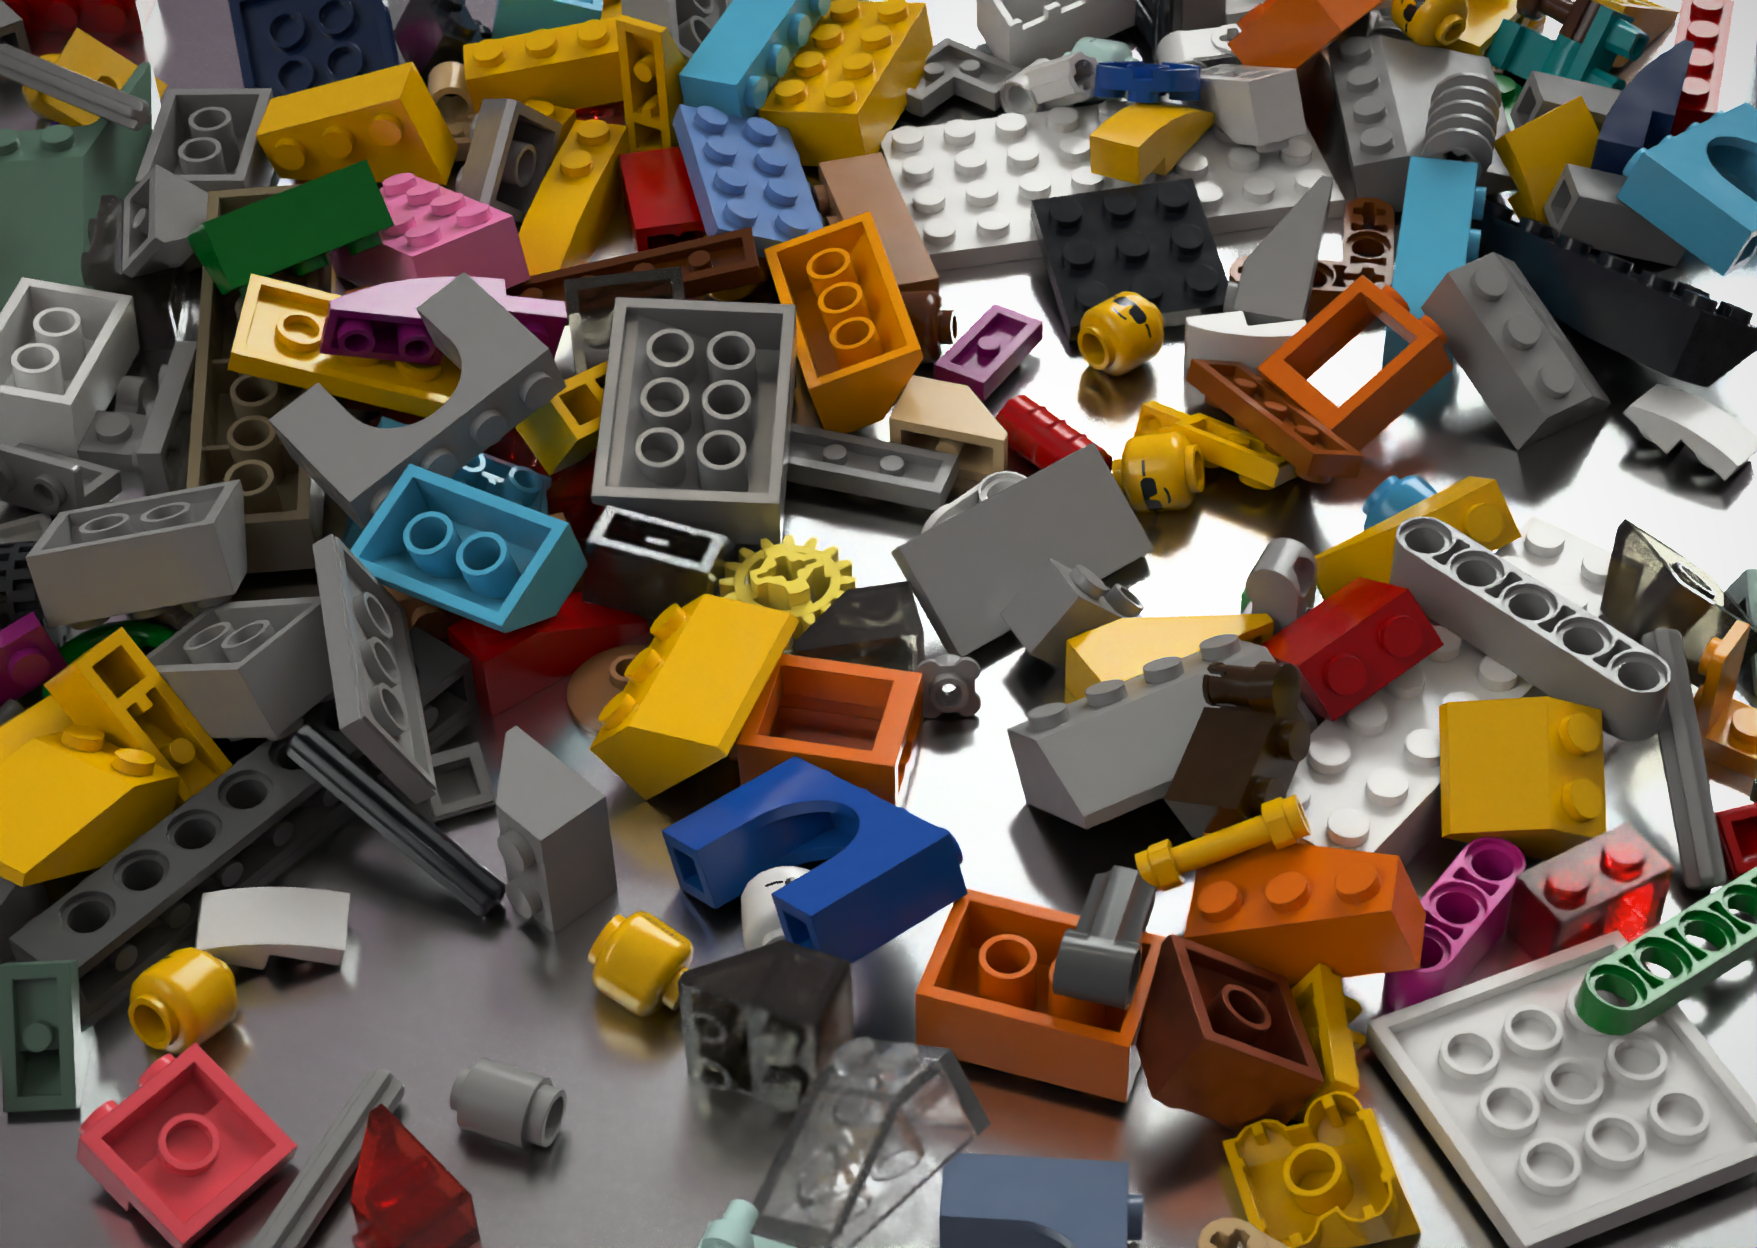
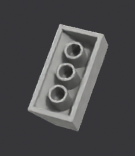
[1006,634,1318,829]

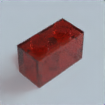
[1506,821,1674,960]

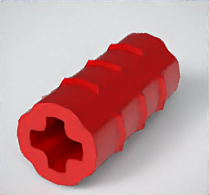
[996,395,1113,471]

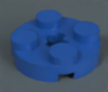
[1094,61,1201,103]

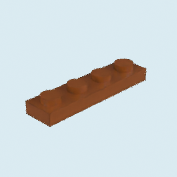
[1186,359,1364,484]

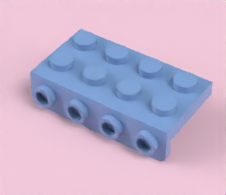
[672,104,823,258]

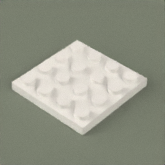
[1366,930,1757,1248]

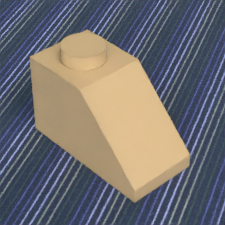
[889,375,1008,482]

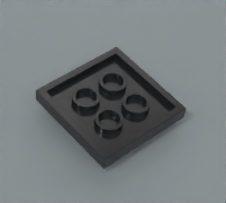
[1031,178,1229,341]

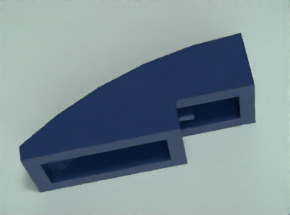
[1591,40,1694,176]

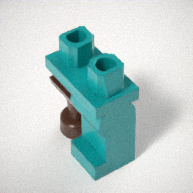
[1485,0,1650,91]

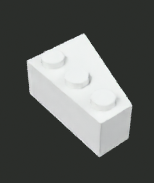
[976,0,1136,69]

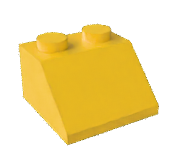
[1439,696,1607,862]

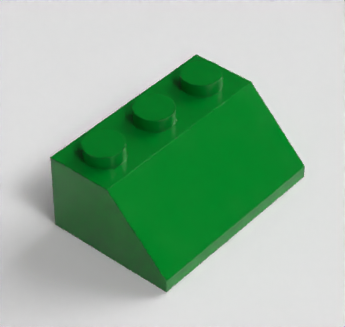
[187,159,394,299]

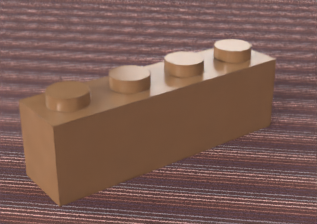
[812,152,940,294]

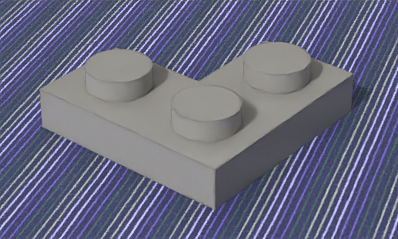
[904,37,1023,117]

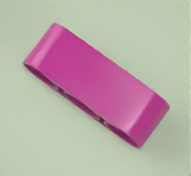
[1382,837,1526,1011]

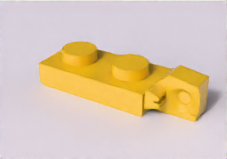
[1133,400,1298,490]

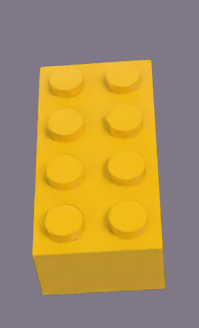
[758,0,934,167]

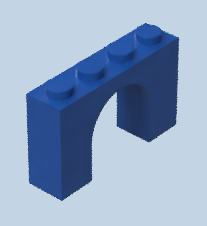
[662,756,968,978]

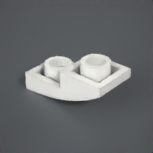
[1183,311,1306,379]
[1623,384,1757,480]
[195,887,350,970]

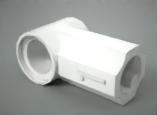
[1000,51,1098,114]

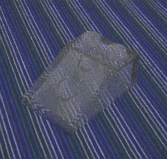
[750,1037,991,1248]

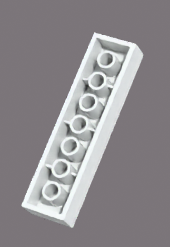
[1286,515,1645,867]

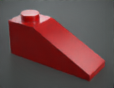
[447,589,649,718]

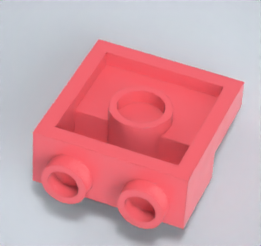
[76,1042,298,1248]

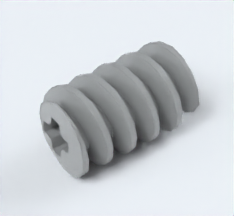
[1421,72,1501,186]

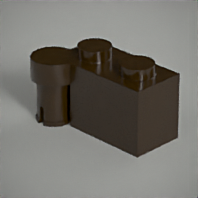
[1164,661,1312,838]

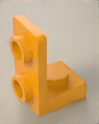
[1694,620,1757,780]

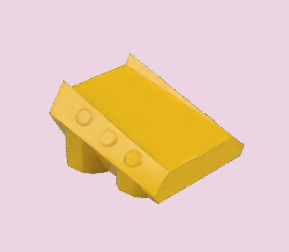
[1222,1091,1422,1248]

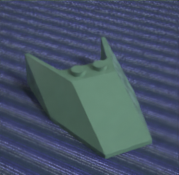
[0,62,161,313]

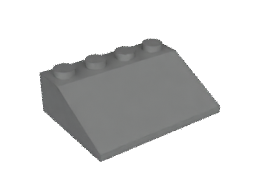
[1327,35,1518,212]
[591,297,797,545]

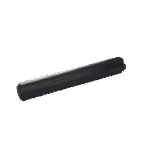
[286,724,505,917]

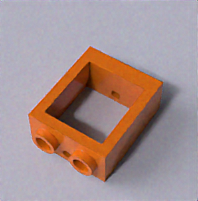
[1257,274,1453,452]
[729,653,924,807]

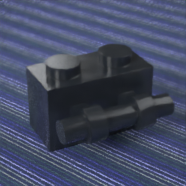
[394,0,492,97]

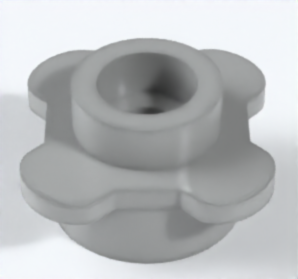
[916,654,982,718]

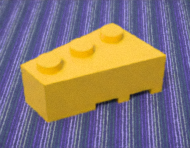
[255,61,459,185]

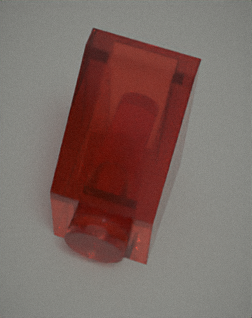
[351,1103,481,1248]

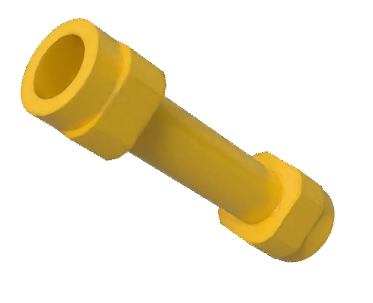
[1135,794,1311,892]

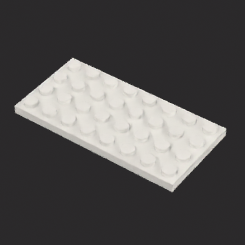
[879,93,1345,271]

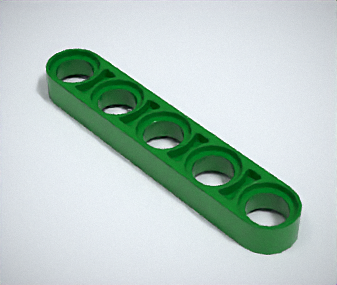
[1574,866,1757,1036]

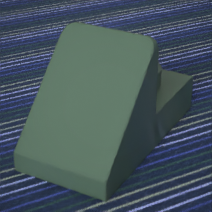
[0,960,94,1113]

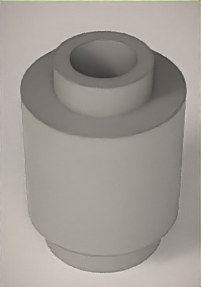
[450,1057,567,1149]

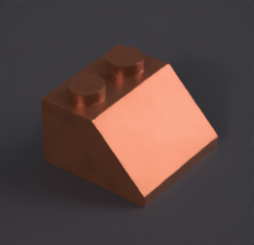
[1136,933,1324,1130]

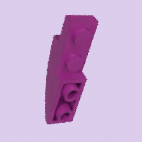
[319,277,567,365]

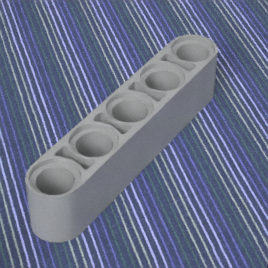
[1389,516,1671,742]

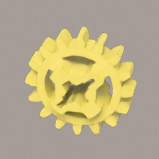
[719,535,857,650]

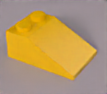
[0,725,181,887]

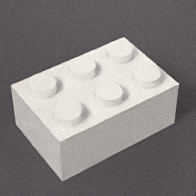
[0,277,140,459]

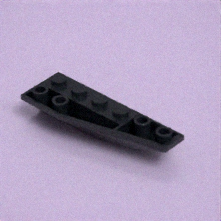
[1470,199,1757,388]

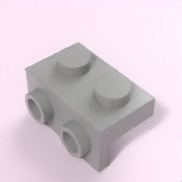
[0,443,122,517]

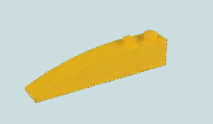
[518,119,630,276]

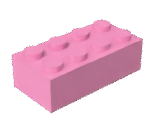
[332,173,530,289]

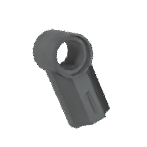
[1052,865,1156,1011]

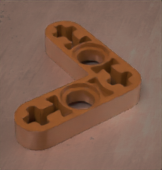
[1228,197,1394,313]

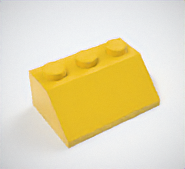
[463,16,623,115]
[589,593,799,801]

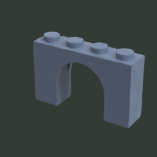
[939,1152,1143,1248]

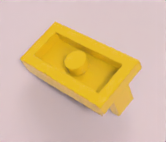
[1291,963,1366,1123]

